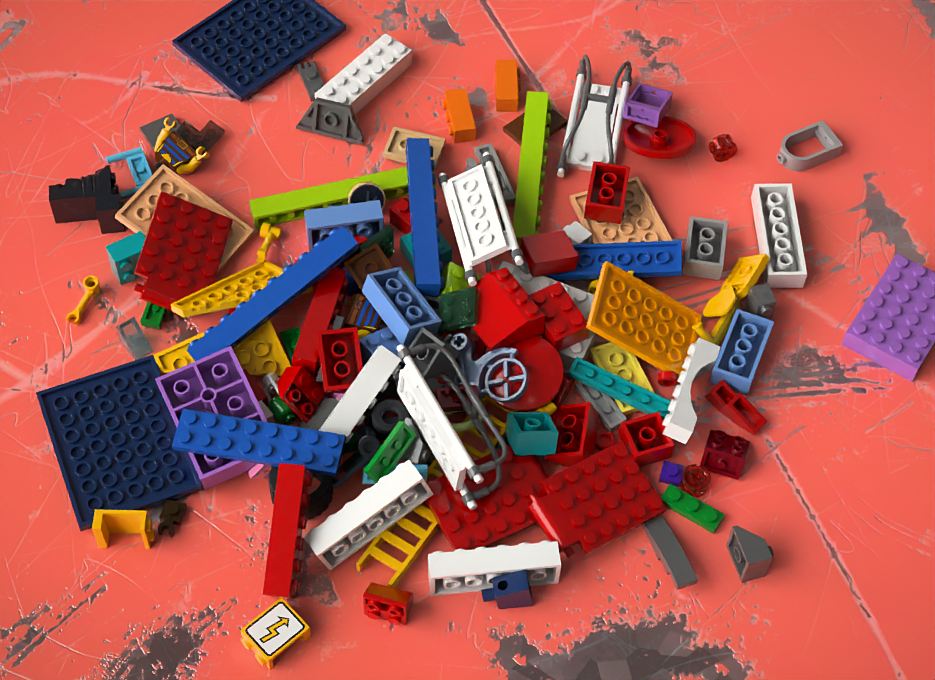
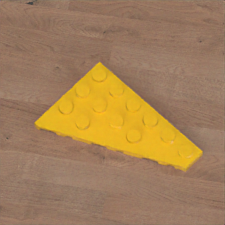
[171,260,313,318]
[153,320,291,377]

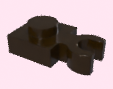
[158,499,187,538]

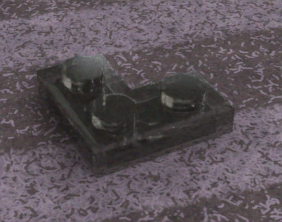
[175,120,225,155]

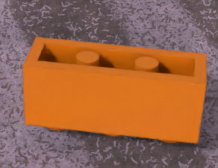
[495,60,521,112]
[442,88,476,143]

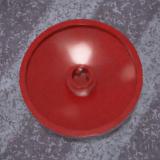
[623,116,696,159]
[484,336,564,412]

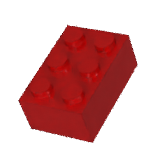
[584,161,630,224]
[529,281,589,352]

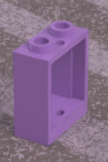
[623,83,673,127]

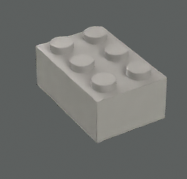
[682,216,728,280]

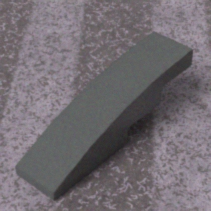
[642,516,698,590]

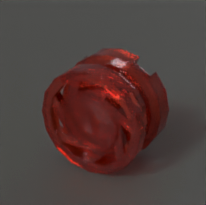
[708,134,738,162]
[680,464,711,497]

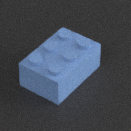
[359,327,411,373]

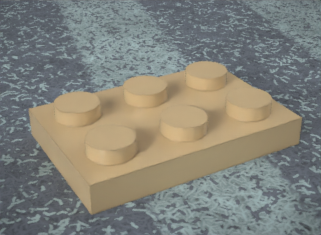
[383,127,446,170]

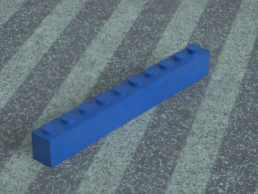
[406,138,444,296]
[187,226,359,361]

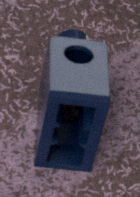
[481,570,533,609]

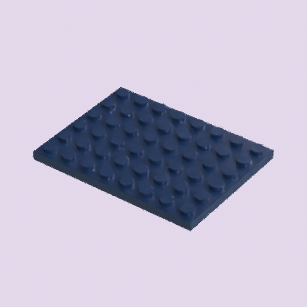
[172,0,346,102]
[36,355,203,531]

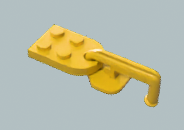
[692,254,770,345]

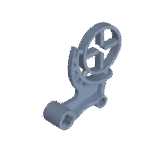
[451,333,529,403]

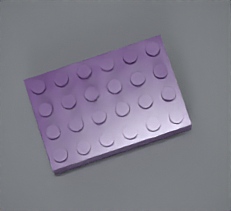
[841,253,935,382]
[155,346,267,490]

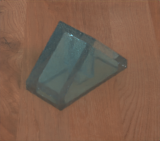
[116,317,153,360]

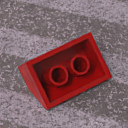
[316,327,363,394]
[545,402,600,467]

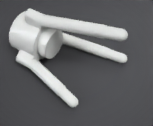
[263,373,279,423]

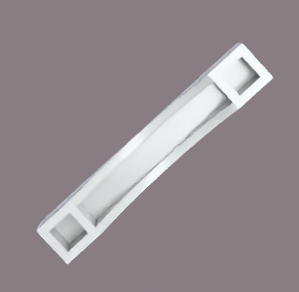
[662,337,720,444]

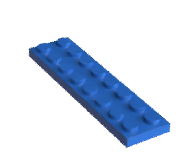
[542,240,682,280]
[172,409,346,477]

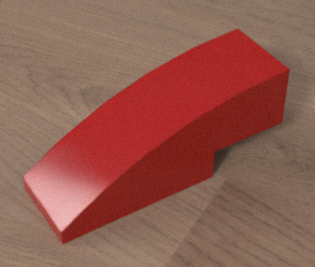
[704,380,768,435]

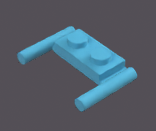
[106,147,152,199]

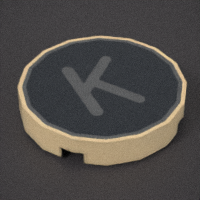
[348,182,386,210]

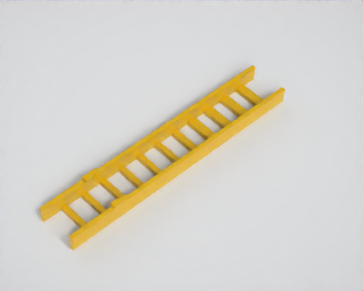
[356,393,513,588]

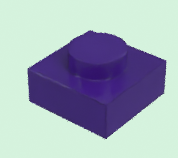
[659,460,684,487]

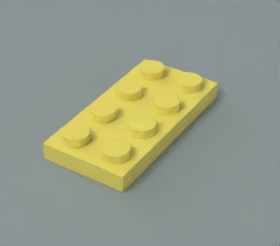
[589,342,654,415]

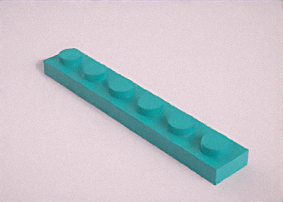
[567,357,671,421]

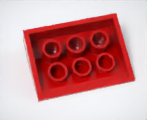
[453,267,545,351]

